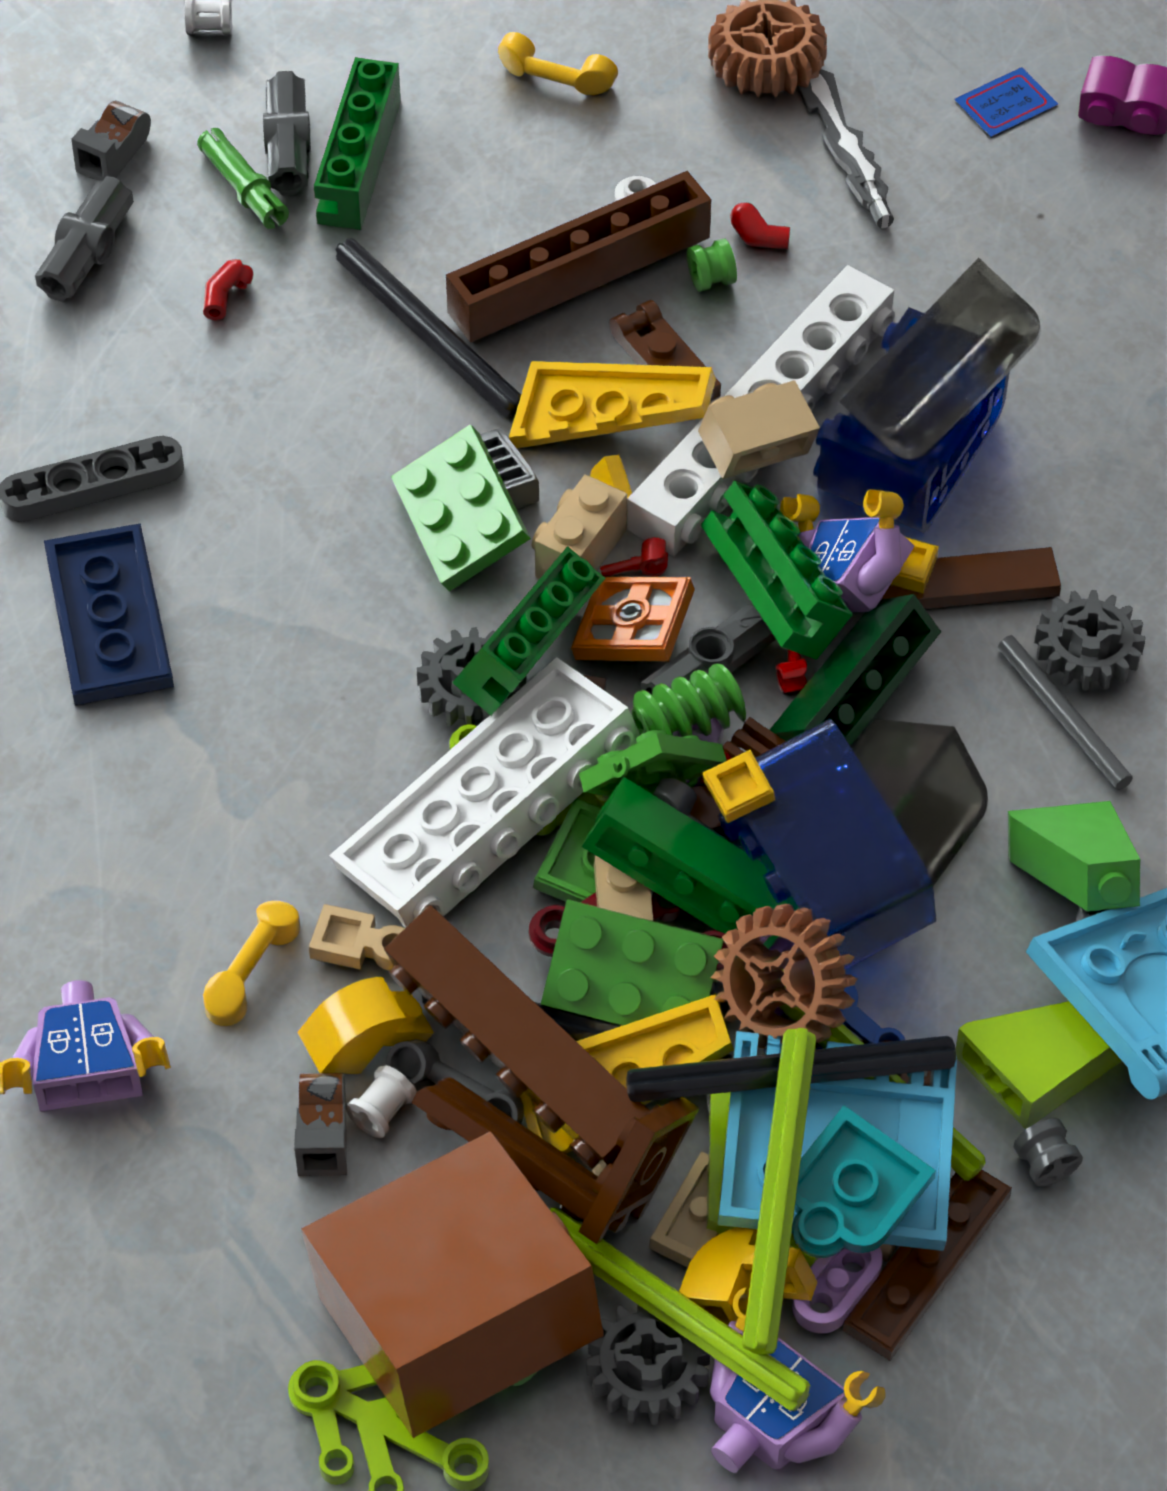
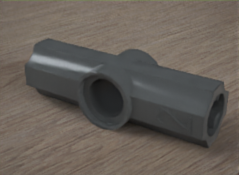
[263,71,311,196]
[35,176,134,302]
[640,604,776,695]

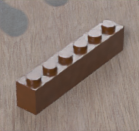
[446,170,712,343]
[384,905,650,1169]

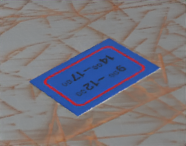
[954,67,1059,137]

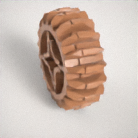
[708,0,827,98]
[710,904,858,1049]

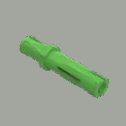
[197,128,289,229]

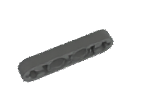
[0,436,184,522]

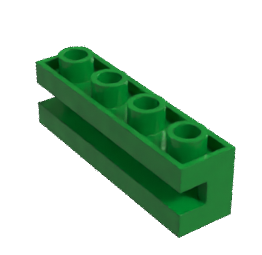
[314,57,401,230]
[701,480,853,660]
[452,546,606,716]
[581,777,803,949]

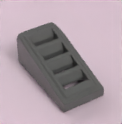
[480,427,539,509]

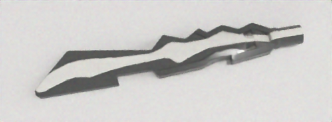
[797,69,894,228]

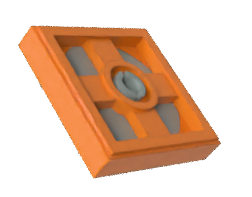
[571,577,695,661]

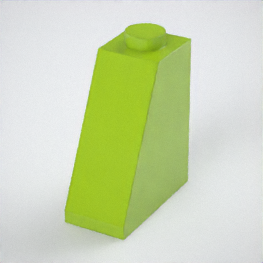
[955,1001,1122,1130]

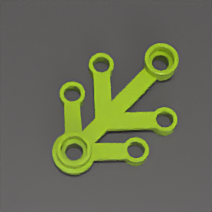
[288,1360,489,1491]

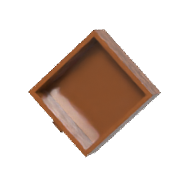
[301,1131,604,1438]

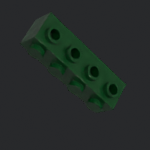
[769,594,941,769]

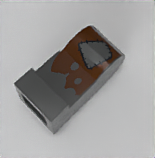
[71,100,151,180]
[294,1073,347,1176]

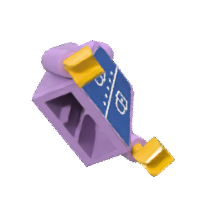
[780,489,914,612]
[0,980,171,1112]
[710,1287,885,1473]

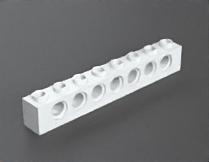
[627,265,895,557]

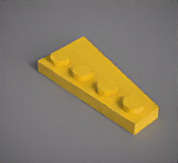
[509,361,716,448]
[520,994,734,1154]

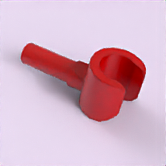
[600,537,668,577]
[776,649,807,693]

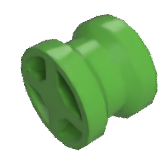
[687,238,737,292]

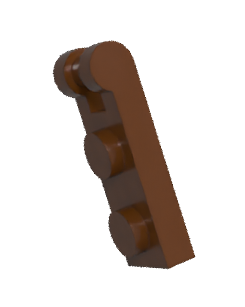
[609,299,721,401]

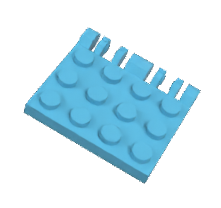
[1026,888,1167,1100]
[718,1031,957,1251]

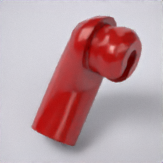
[730,202,790,250]
[203,259,254,320]

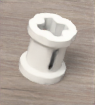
[185,0,232,35]
[346,1065,417,1138]

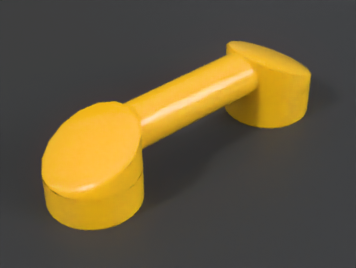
[498,32,618,96]
[203,900,300,1026]

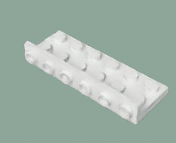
[329,657,640,928]

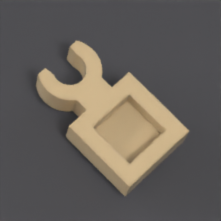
[309,904,405,970]

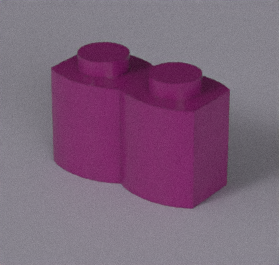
[1078,56,1167,135]

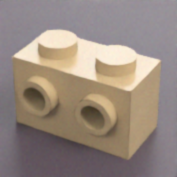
[698,380,820,479]
[531,474,627,579]

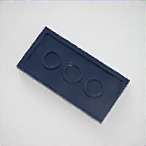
[44,523,174,705]

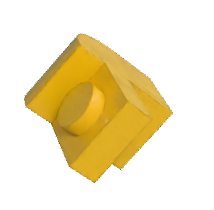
[297,977,434,1074]
[679,1227,818,1325]

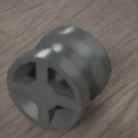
[1013,1118,1083,1187]

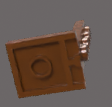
[412,1077,699,1244]

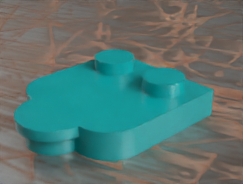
[792,1105,936,1258]

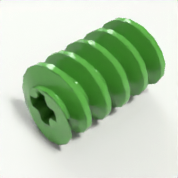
[632,663,746,737]

